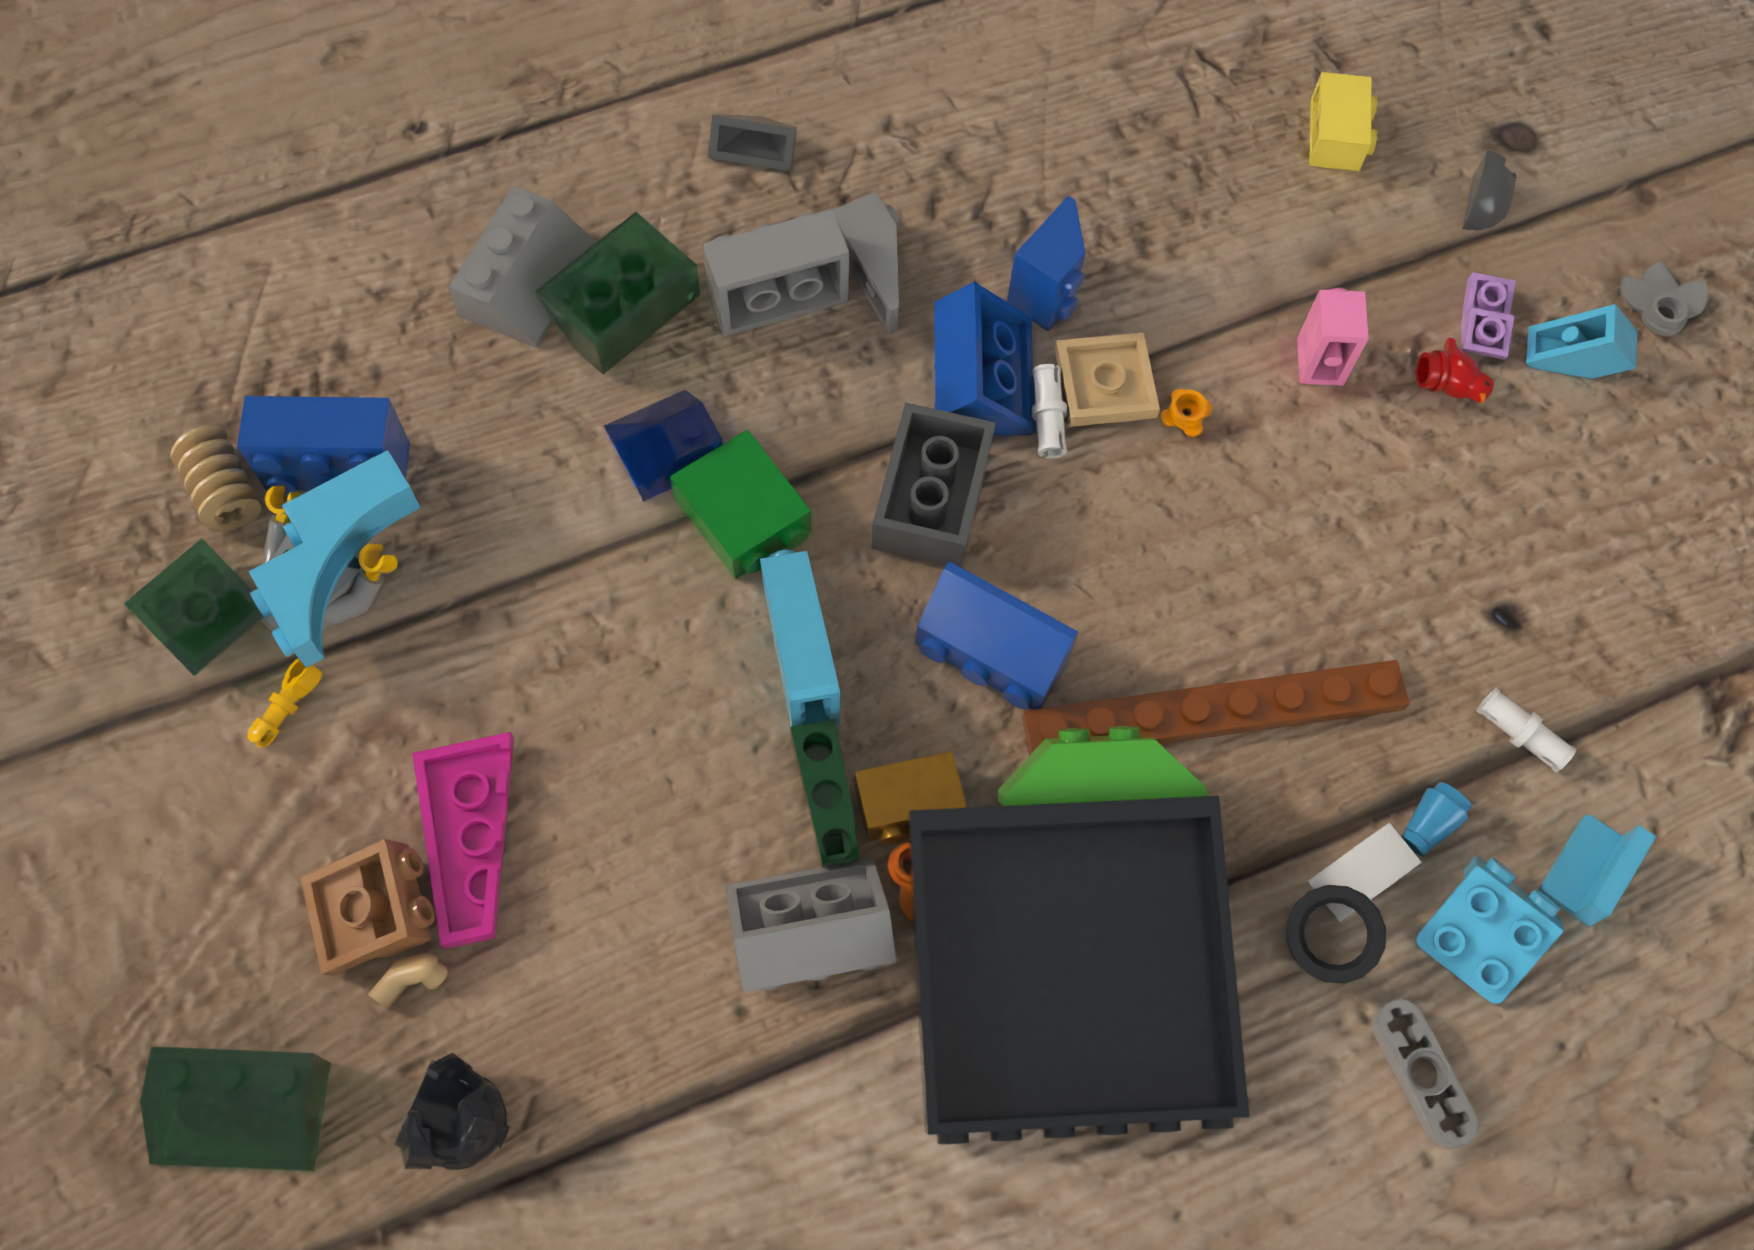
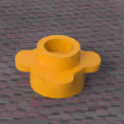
[1160,389,1213,437]

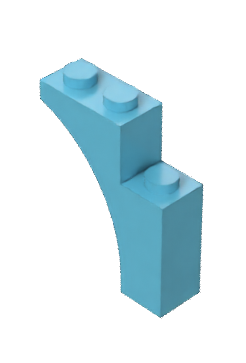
[249,450,420,668]

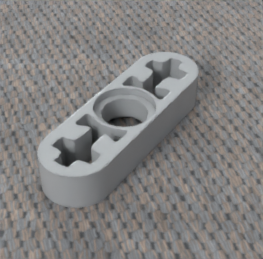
[1372,999,1478,1149]

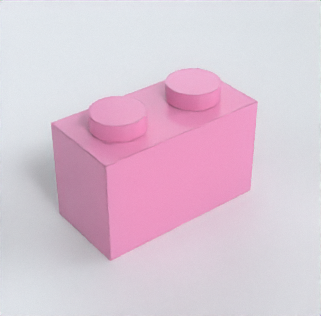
[1297,288,1369,386]

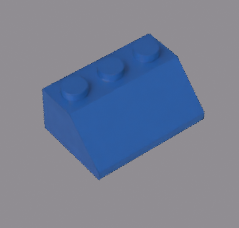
[934,281,1036,436]
[915,561,1078,710]

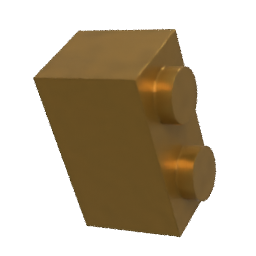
[855,751,967,845]

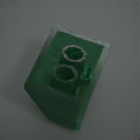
[535,212,701,375]
[140,1046,331,1172]

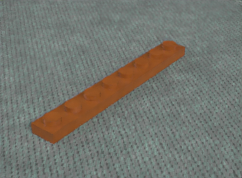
[1022,660,1410,756]

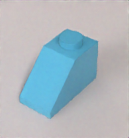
[1526,304,1637,379]

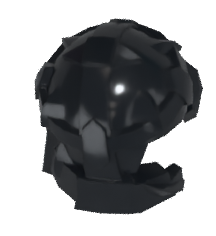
[394,1053,509,1170]

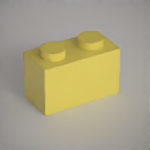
[1309,72,1377,171]

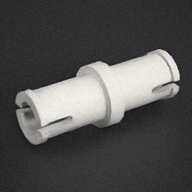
[1031,364,1068,459]
[1476,688,1577,773]

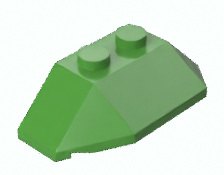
[998,726,1207,806]

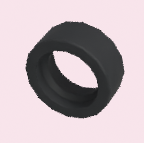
[1286,885,1386,984]

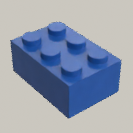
[237,396,410,495]

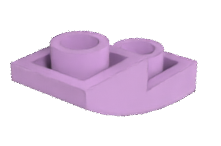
[1461,272,1516,360]

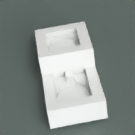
[1308,823,1422,922]

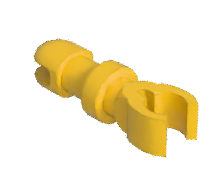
[247,658,323,748]

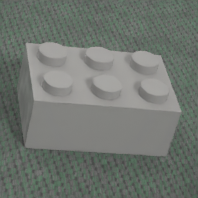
[702,209,849,337]

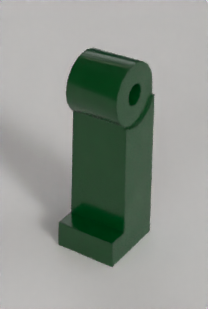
[790,719,859,867]

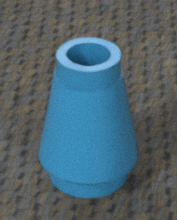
[1401,782,1472,857]

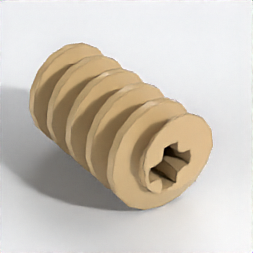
[171,425,262,531]

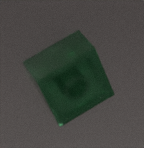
[124,538,264,676]

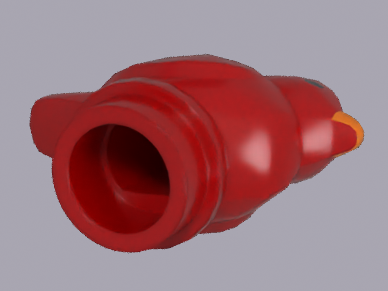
[1416,338,1494,403]

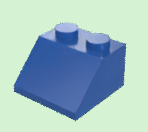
[1007,195,1085,332]

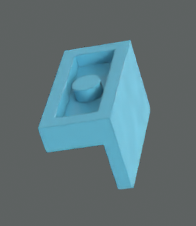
[1538,814,1657,927]

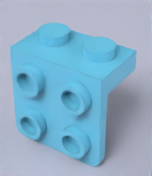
[1417,854,1564,1004]

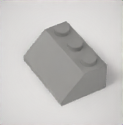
[448,186,598,348]
[725,858,897,992]

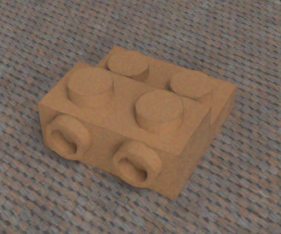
[301,839,435,976]

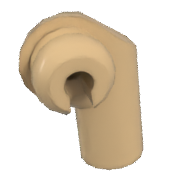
[368,952,448,1010]

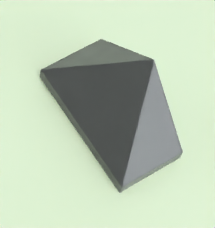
[708,114,797,171]

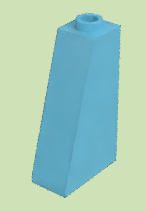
[760,550,840,727]

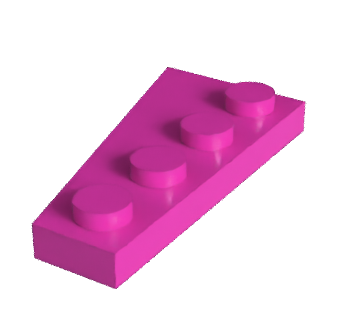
[412,732,514,950]

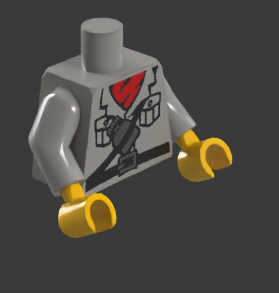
[261,486,398,631]

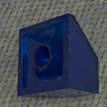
[604,389,723,501]

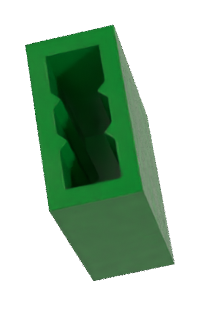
[670,429,812,579]

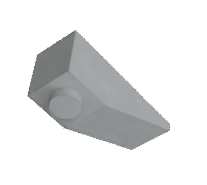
[833,192,899,335]

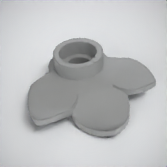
[1621,261,1708,336]

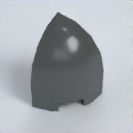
[1462,150,1517,231]

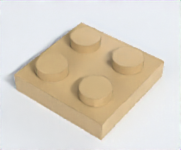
[1054,332,1160,427]

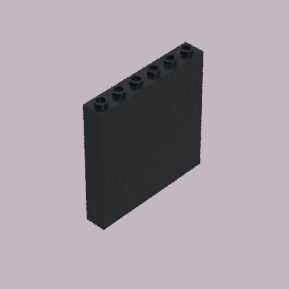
[907,796,1249,1144]

